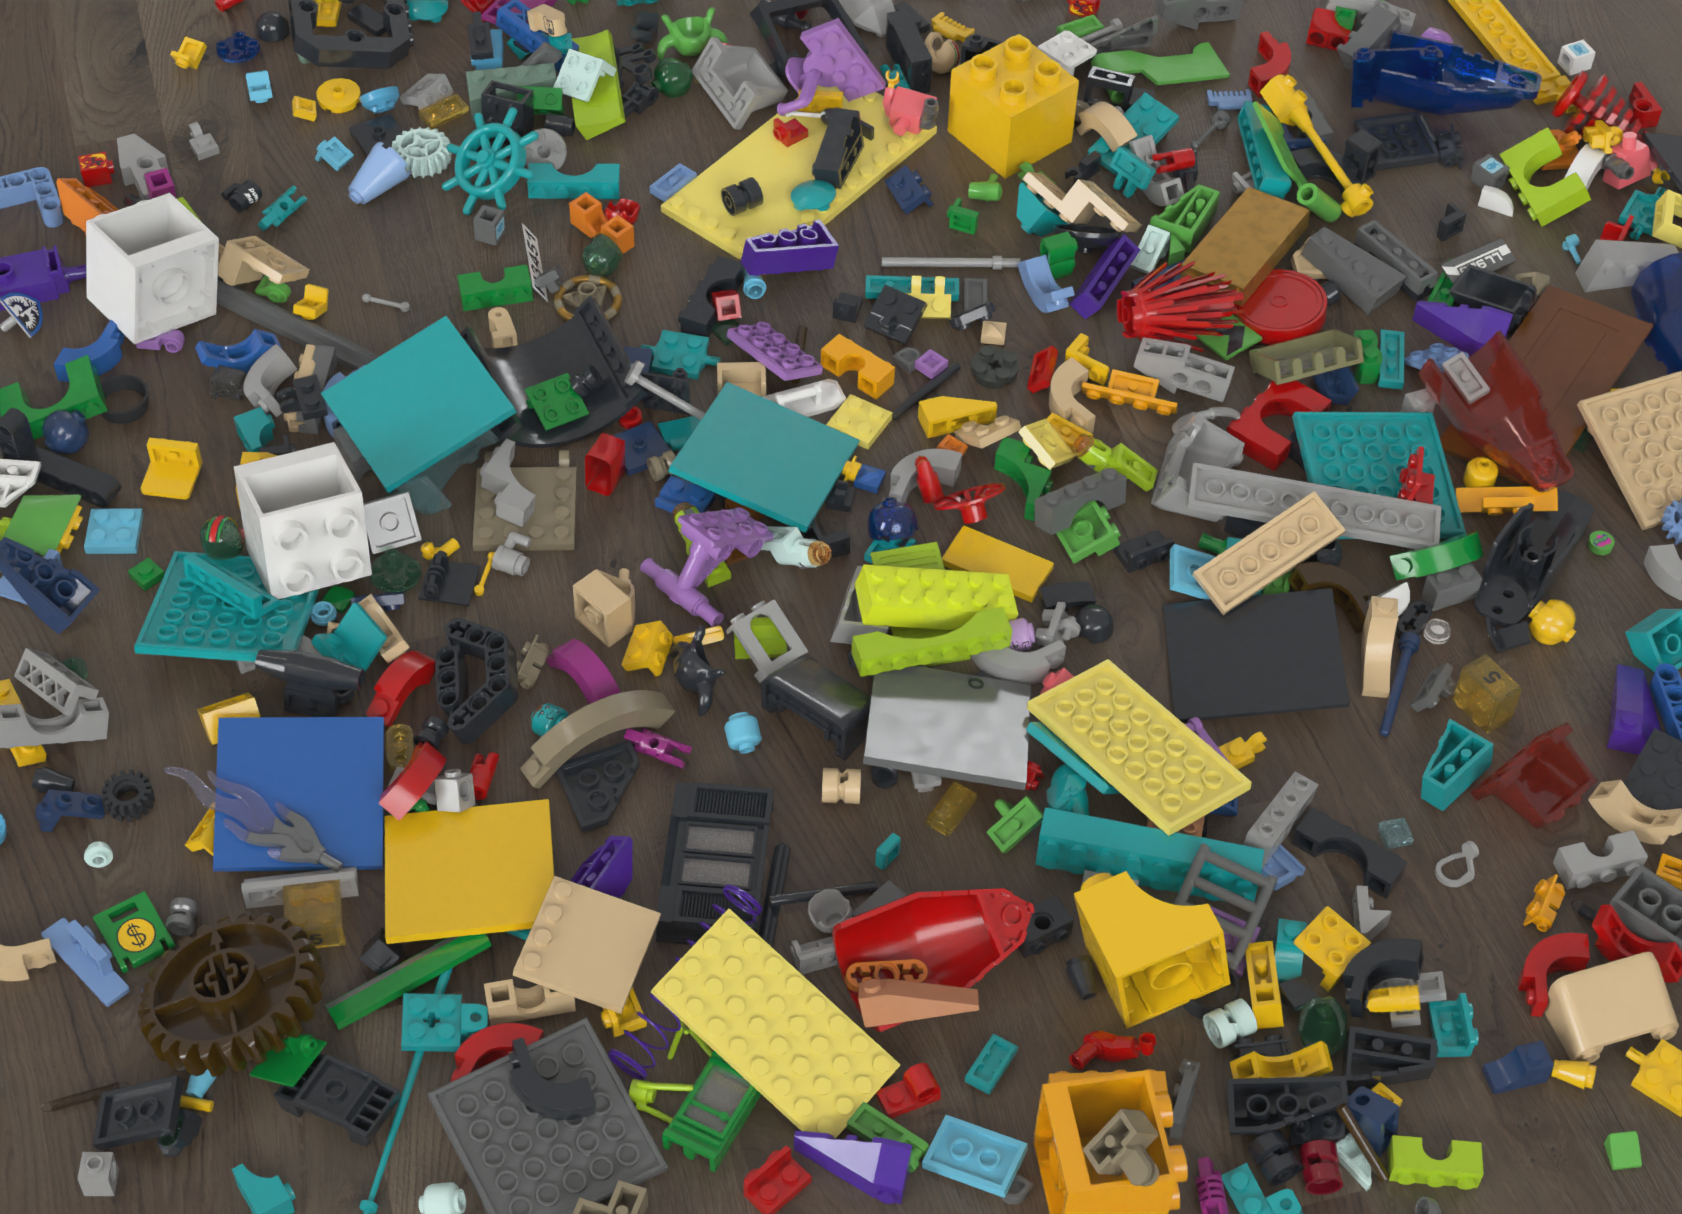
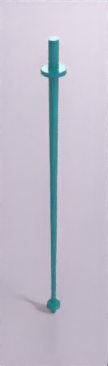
[359,968,453,1214]

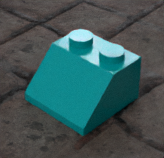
[1625,609,1682,672]

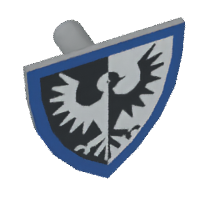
[0,293,43,338]

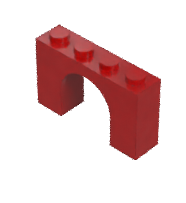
[1226,373,1332,472]

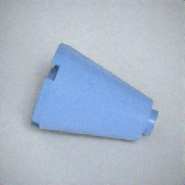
[348,142,411,204]

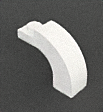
[1565,143,1608,190]

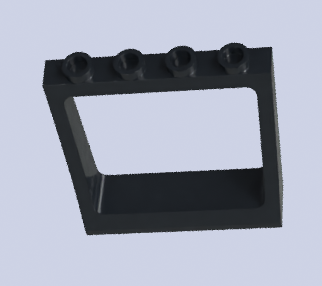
[750,0,869,77]

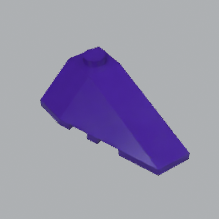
[1412,301,1513,364]
[1607,664,1662,755]
[794,1131,912,1204]

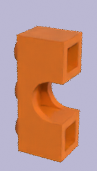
[569,192,635,257]

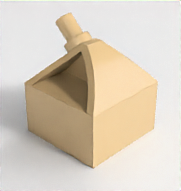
[573,568,635,647]

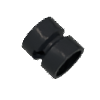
[721,177,764,216]
[1247,1129,1302,1186]

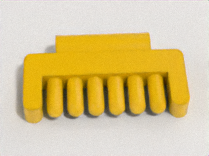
[931,12,975,42]

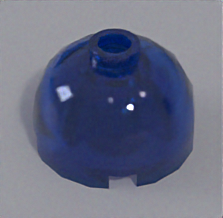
[867,497,918,541]

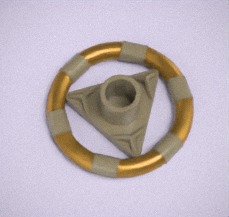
[554,274,622,321]

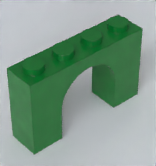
[0,355,108,440]

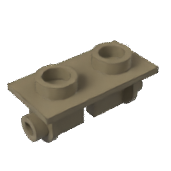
[517,634,549,689]

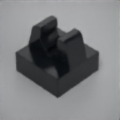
[826,480,855,513]

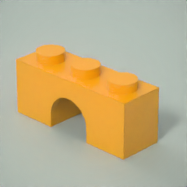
[820,334,895,400]

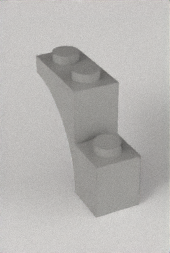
[480,438,536,528]

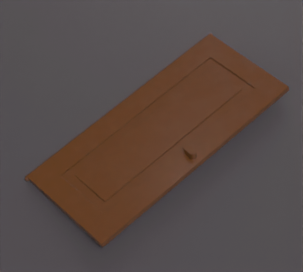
[1440,285,1654,487]

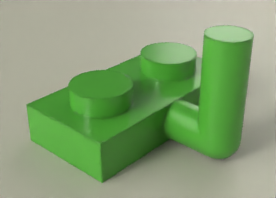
[987,796,1044,854]

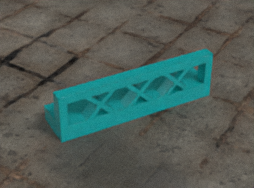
[183,553,279,620]

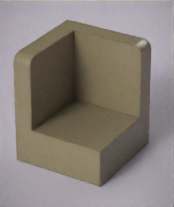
[1515,272,1550,297]

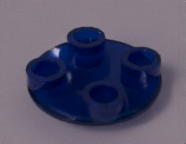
[216,31,260,63]

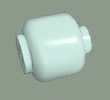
[419,1182,466,1214]

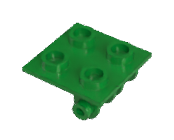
[524,373,589,431]
[249,1034,327,1087]

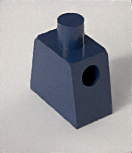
[1346,1086,1399,1157]

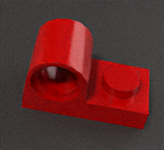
[1629,81,1663,129]
[876,1063,941,1119]

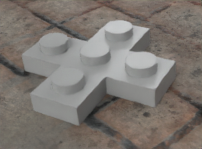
[1365,971,1447,1028]

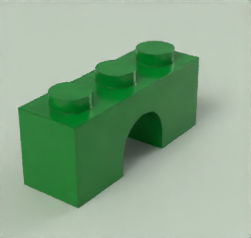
[457,265,533,311]

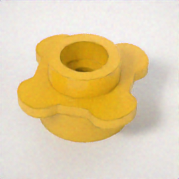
[841,456,862,482]

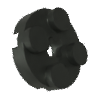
[970,345,1019,389]

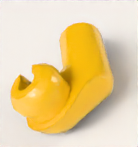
[420,538,460,560]

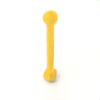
[474,552,495,596]

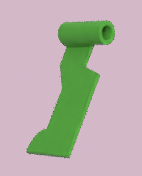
[1091,42,1230,103]
[1252,101,1341,223]

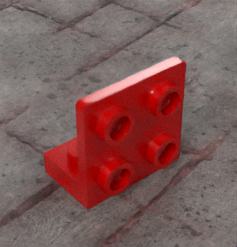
[1397,446,1435,504]

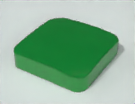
[322,585,355,613]

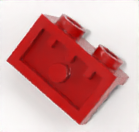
[744,1145,812,1214]

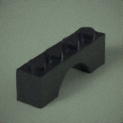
[678,255,744,337]
[1292,808,1407,899]

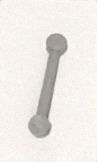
[362,293,410,312]

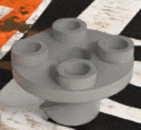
[525,128,567,170]

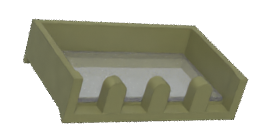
[1249,328,1364,385]

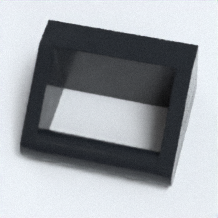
[1084,66,1135,113]

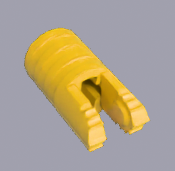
[1367,984,1421,1013]

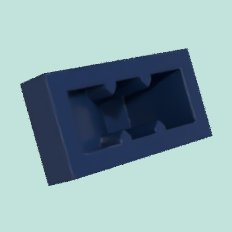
[1482,1040,1554,1094]

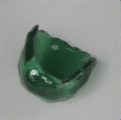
[1298,996,1348,1055]

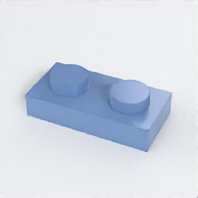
[649,163,697,202]

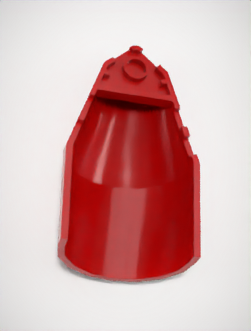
[832,888,1035,1032]

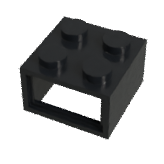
[481,80,534,138]

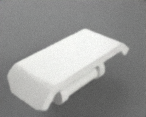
[762,379,846,417]

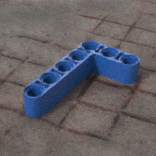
[1649,663,1682,742]

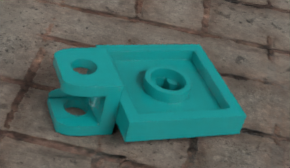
[401,993,488,1052]

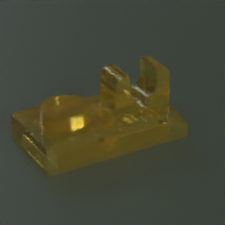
[925,781,977,837]

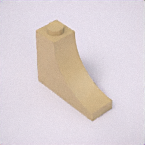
[1361,596,1398,698]

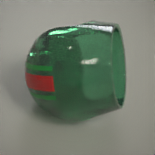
[199,515,244,560]

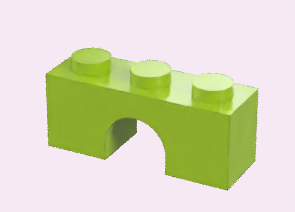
[1387,1135,1484,1190]

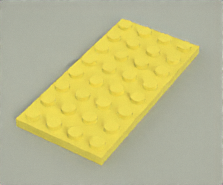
[1027,659,1252,836]
[651,909,900,1139]

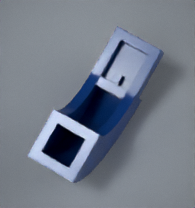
[54,320,124,382]
[195,329,282,377]

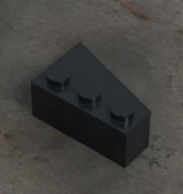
[812,107,864,189]
[1341,1026,1437,1091]

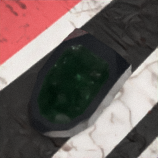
[158,1109,202,1157]

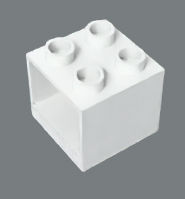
[86,193,219,344]
[234,442,372,599]

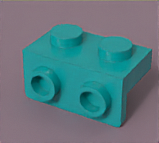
[1426,993,1479,1057]

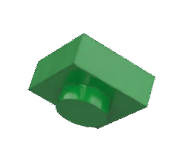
[128,557,165,591]

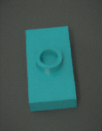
[964,1033,1018,1095]

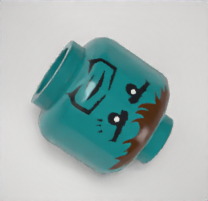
[531,703,569,737]

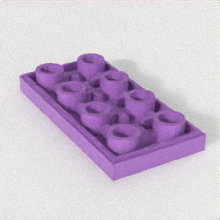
[726,322,823,381]

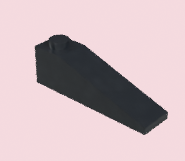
[1227,1076,1348,1135]

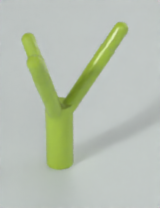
[667,1019,712,1060]

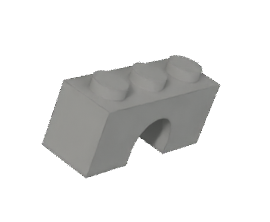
[1553,830,1648,889]

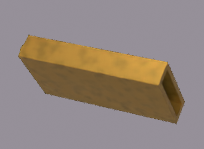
[1180,187,1310,306]

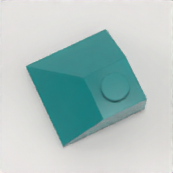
[1016,182,1068,237]

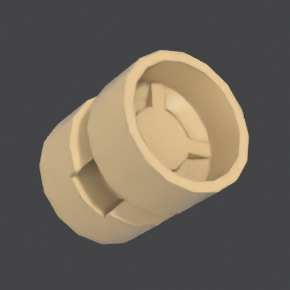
[822,768,861,804]

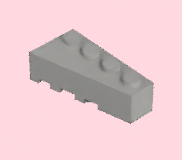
[1575,239,1682,292]

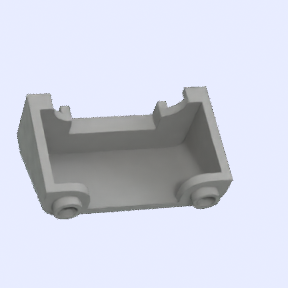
[1151,414,1245,522]

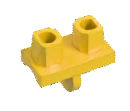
[1583,120,1623,154]

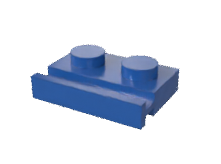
[655,476,716,514]

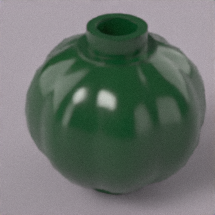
[651,58,693,98]

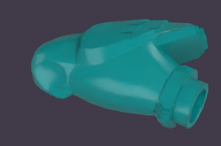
[1046,764,1089,816]

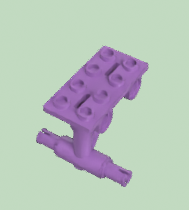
[640,508,774,627]

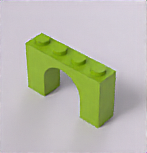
[1499,127,1591,227]

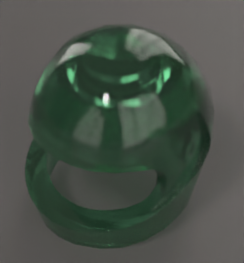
[582,233,623,277]

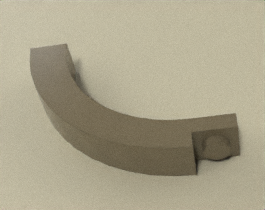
[520,690,675,789]

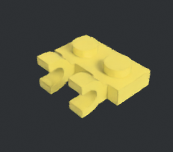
[906,276,951,319]

